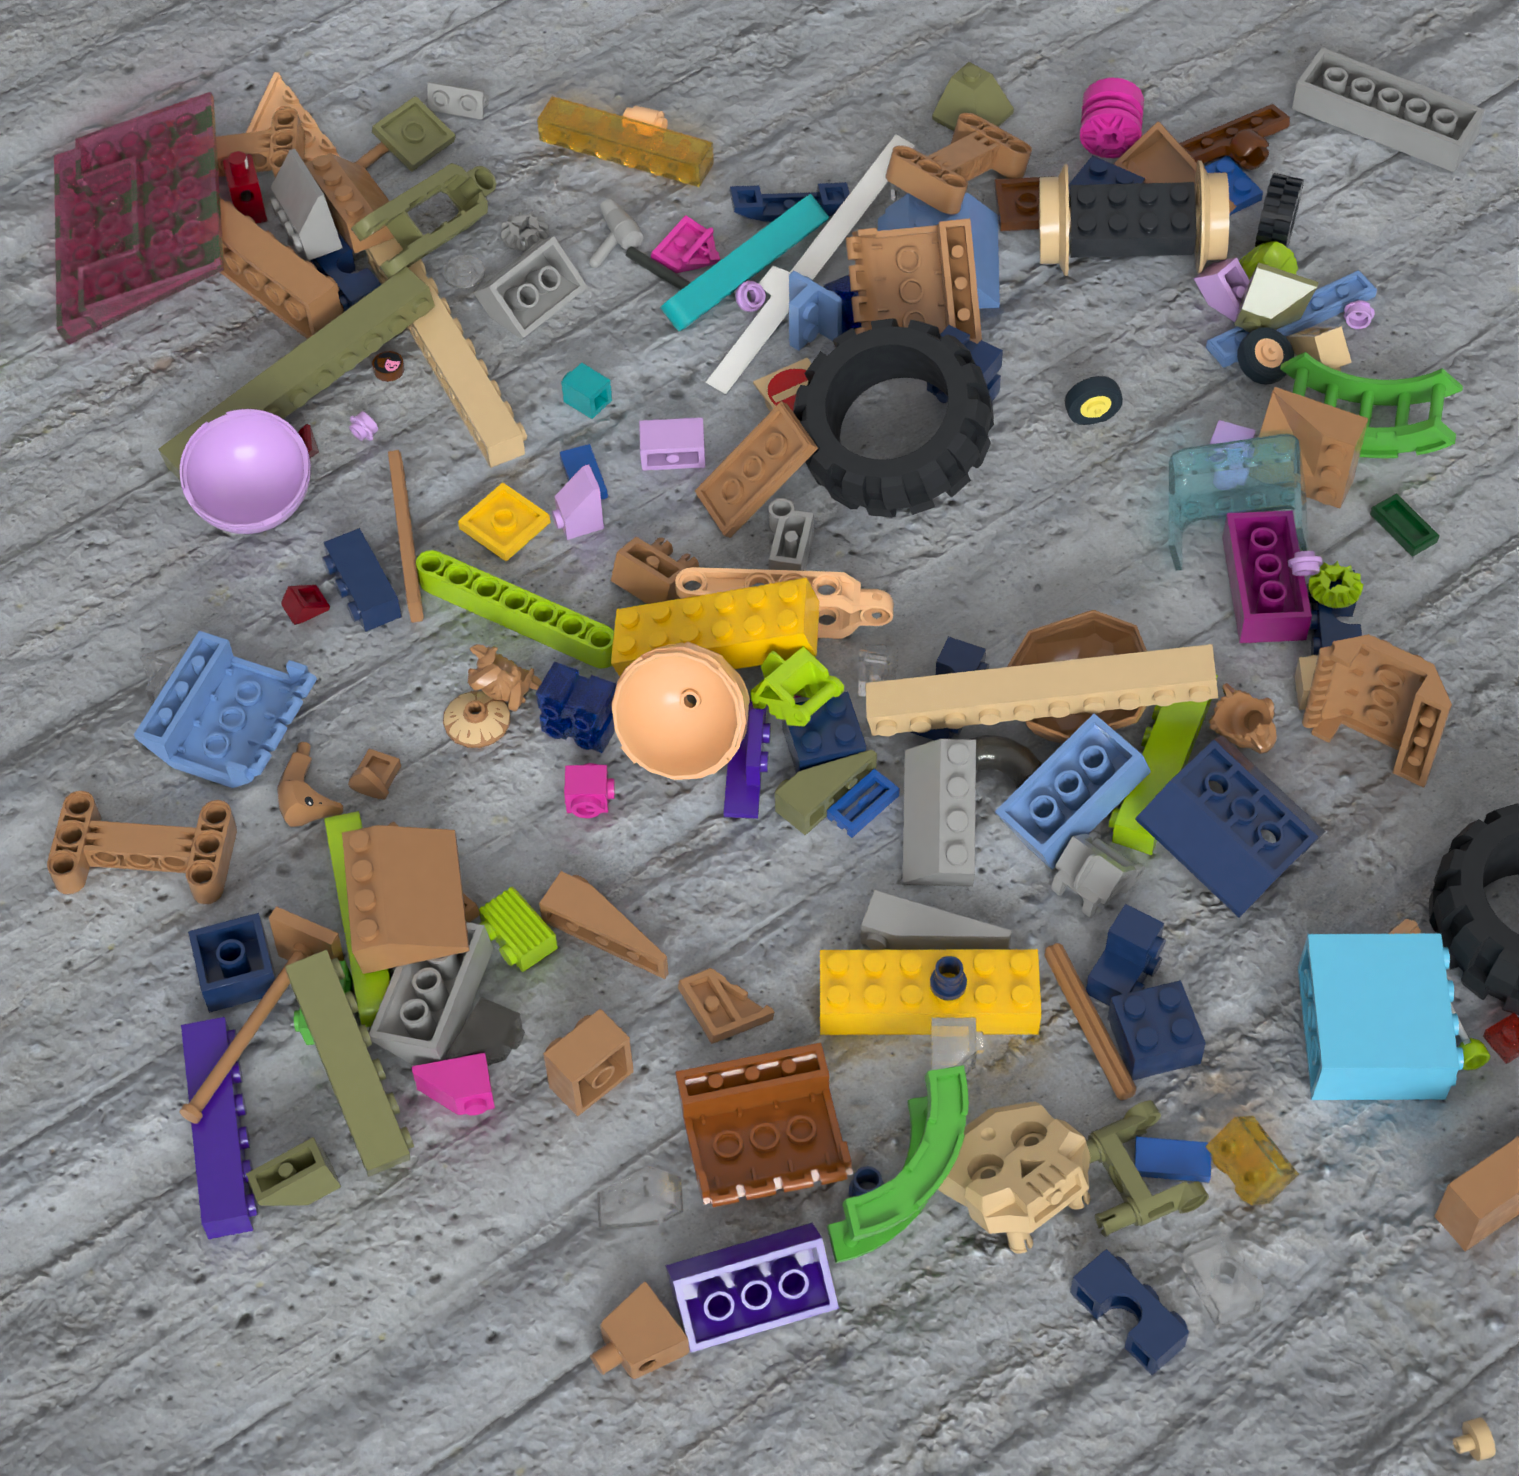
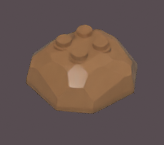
[1007,610,1147,744]

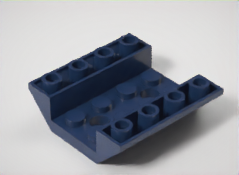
[1135,736,1326,918]

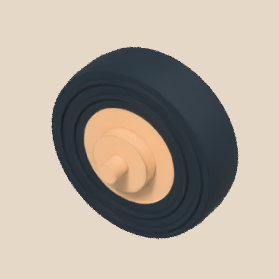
[1237,328,1294,385]

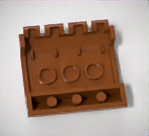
[675,1042,853,1207]

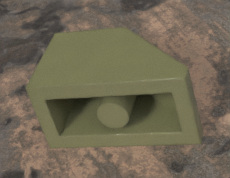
[246,1137,341,1206]

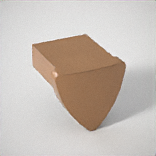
[348,748,401,799]

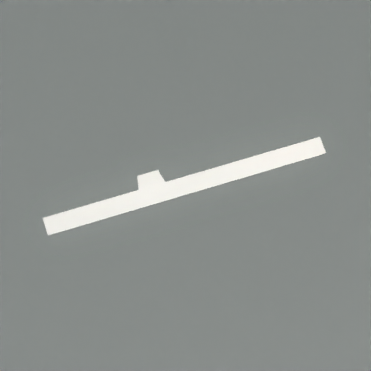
[706,135,915,394]

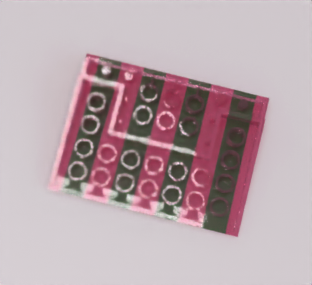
[54,92,224,345]

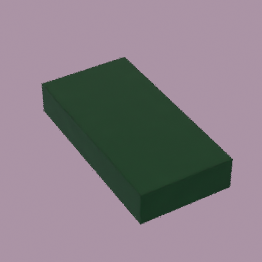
[1370,493,1439,557]

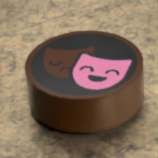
[372,351,405,382]

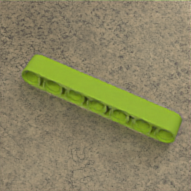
[416,550,614,669]
[324,811,391,1028]

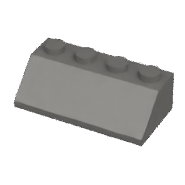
[270,149,342,261]
[902,739,976,886]
[369,922,494,1065]

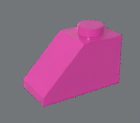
[412,1053,495,1116]

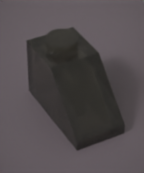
[446,997,525,1065]

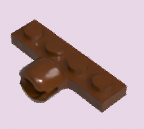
[1180,104,1290,170]

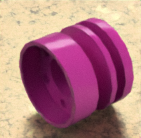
[1080,77,1144,159]

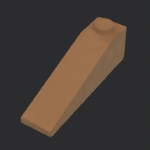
[539,871,669,979]

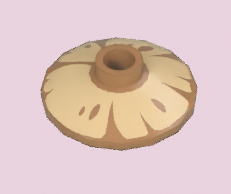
[443,691,511,748]

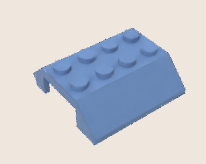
[878,193,1000,308]
[134,631,317,788]

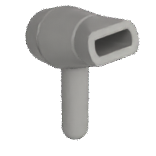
[589,198,644,268]

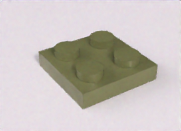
[372,96,456,172]

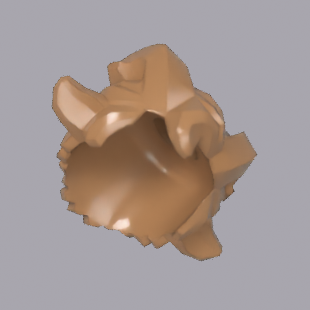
[467,644,543,711]
[1209,683,1277,754]

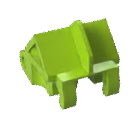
[750,646,844,726]

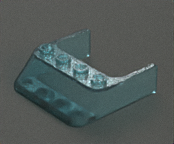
[1168,434,1308,571]

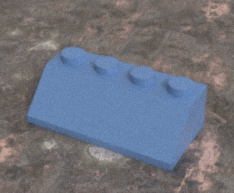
[995,714,1151,870]

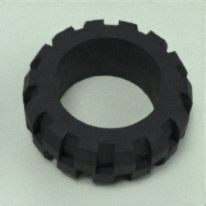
[793,318,994,518]
[1429,803,1519,1015]

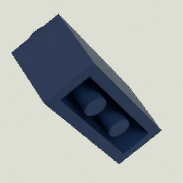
[322,528,402,632]

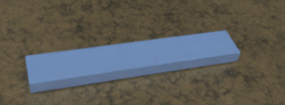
[1206,270,1377,368]

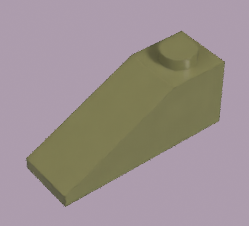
[775,749,877,835]

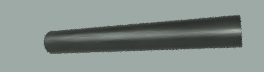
[626,246,691,290]

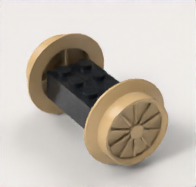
[1039,160,1229,276]

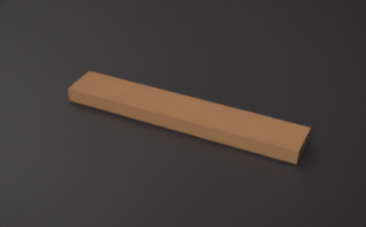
[388,450,424,623]

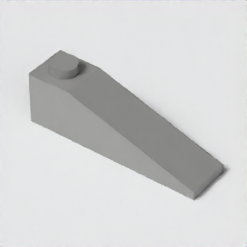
[861,890,1012,950]

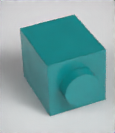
[561,362,612,419]

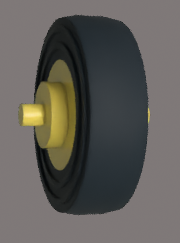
[1065,376,1123,425]

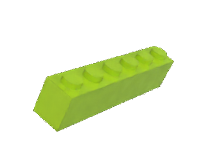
[1108,675,1218,855]

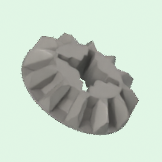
[501,211,549,251]

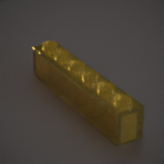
[537,96,714,187]

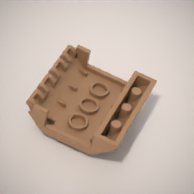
[846,219,982,344]
[1302,634,1452,788]

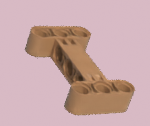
[153,107,306,204]
[885,113,1032,214]
[47,791,237,904]

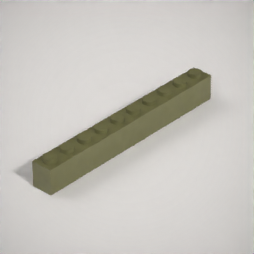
[158,267,435,480]

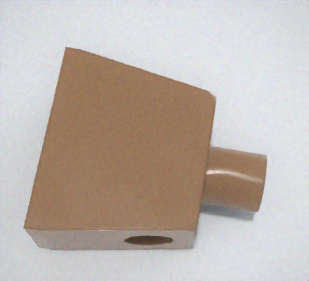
[590,1281,690,1379]

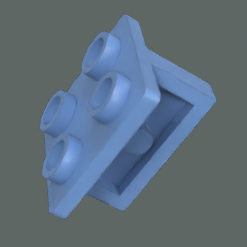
[789,271,842,351]

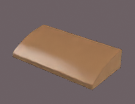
[1114,121,1237,213]

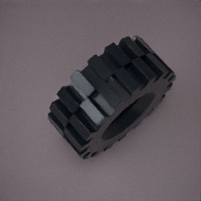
[1255,173,1304,248]

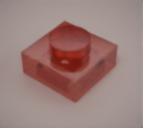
[1483,1013,1519,1064]

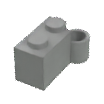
[769,498,814,571]

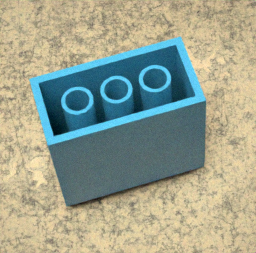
[1298,933,1464,1100]

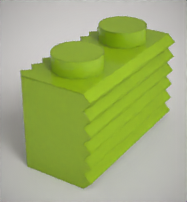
[479,886,558,972]

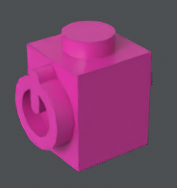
[564,763,615,818]

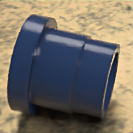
[930,956,967,1001]
[848,1166,885,1198]

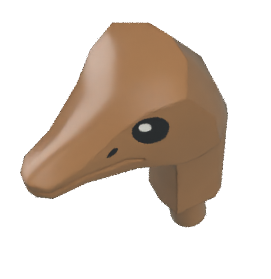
[277,742,344,827]

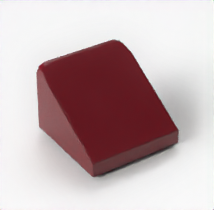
[281,584,330,625]

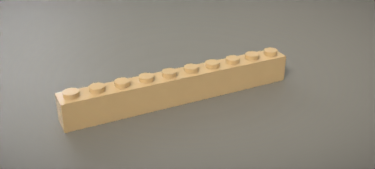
[366,238,527,468]
[866,644,1218,736]

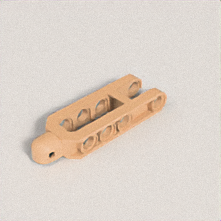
[675,567,894,639]

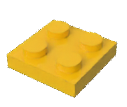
[458,482,551,562]

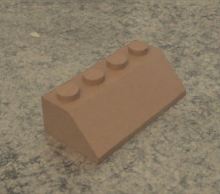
[304,153,395,253]

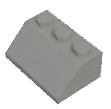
[473,236,588,339]

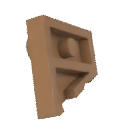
[678,968,775,1044]

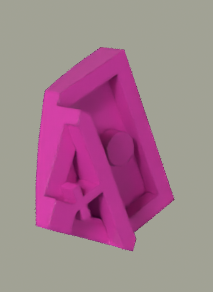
[651,215,720,273]

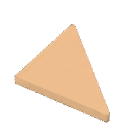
[246,72,340,163]

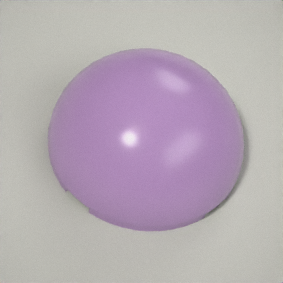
[180,409,311,534]

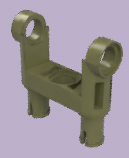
[1086,1100,1209,1237]

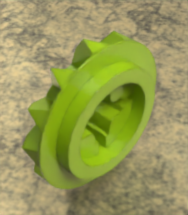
[1308,560,1364,608]

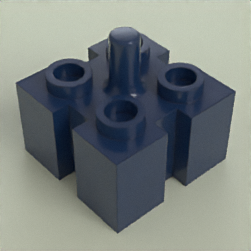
[927,325,1003,403]

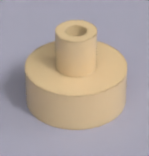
[1453,1417,1495,1461]

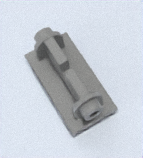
[427,82,489,119]

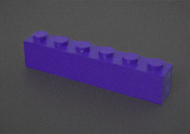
[181,1017,258,1240]

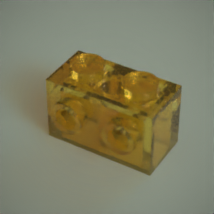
[1205,1116,1299,1205]

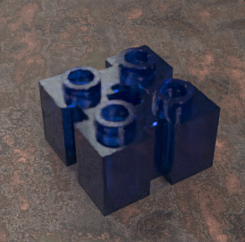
[536,662,616,753]

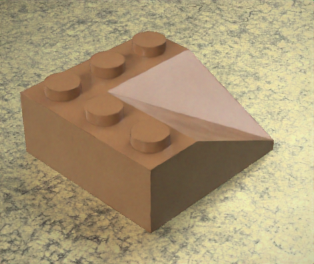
[1249,387,1368,509]

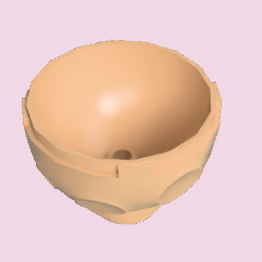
[611,642,750,780]

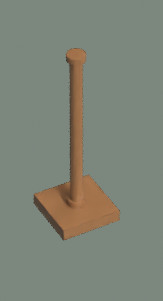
[179,906,344,1124]

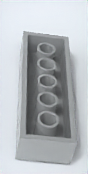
[1292,48,1485,172]

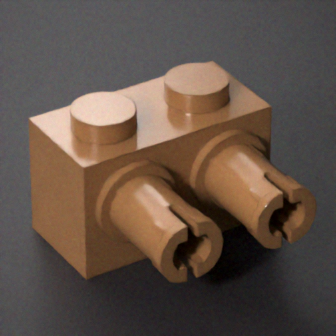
[611,537,699,604]

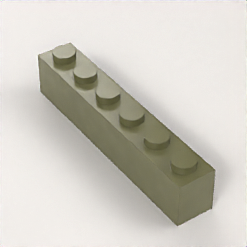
[285,950,414,1177]

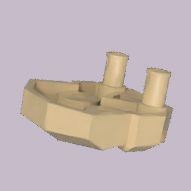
[938,1101,1091,1254]

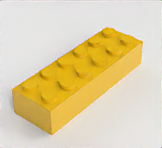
[611,578,820,677]
[820,949,1041,1035]

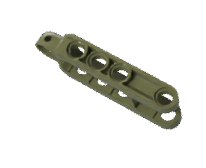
[351,163,496,279]

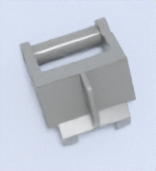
[1051,831,1145,918]

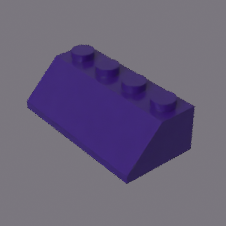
[665,1222,839,1353]

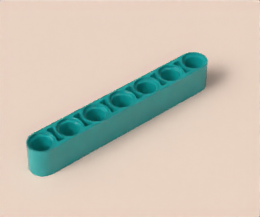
[660,194,830,332]

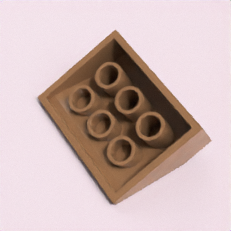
[342,825,470,974]

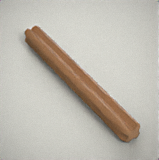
[1044,943,1136,1101]

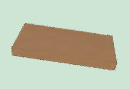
[695,401,818,538]

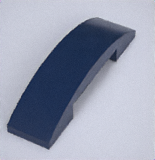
[729,182,850,222]

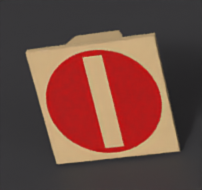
[753,358,811,412]

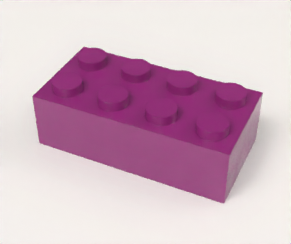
[1222,510,1312,643]

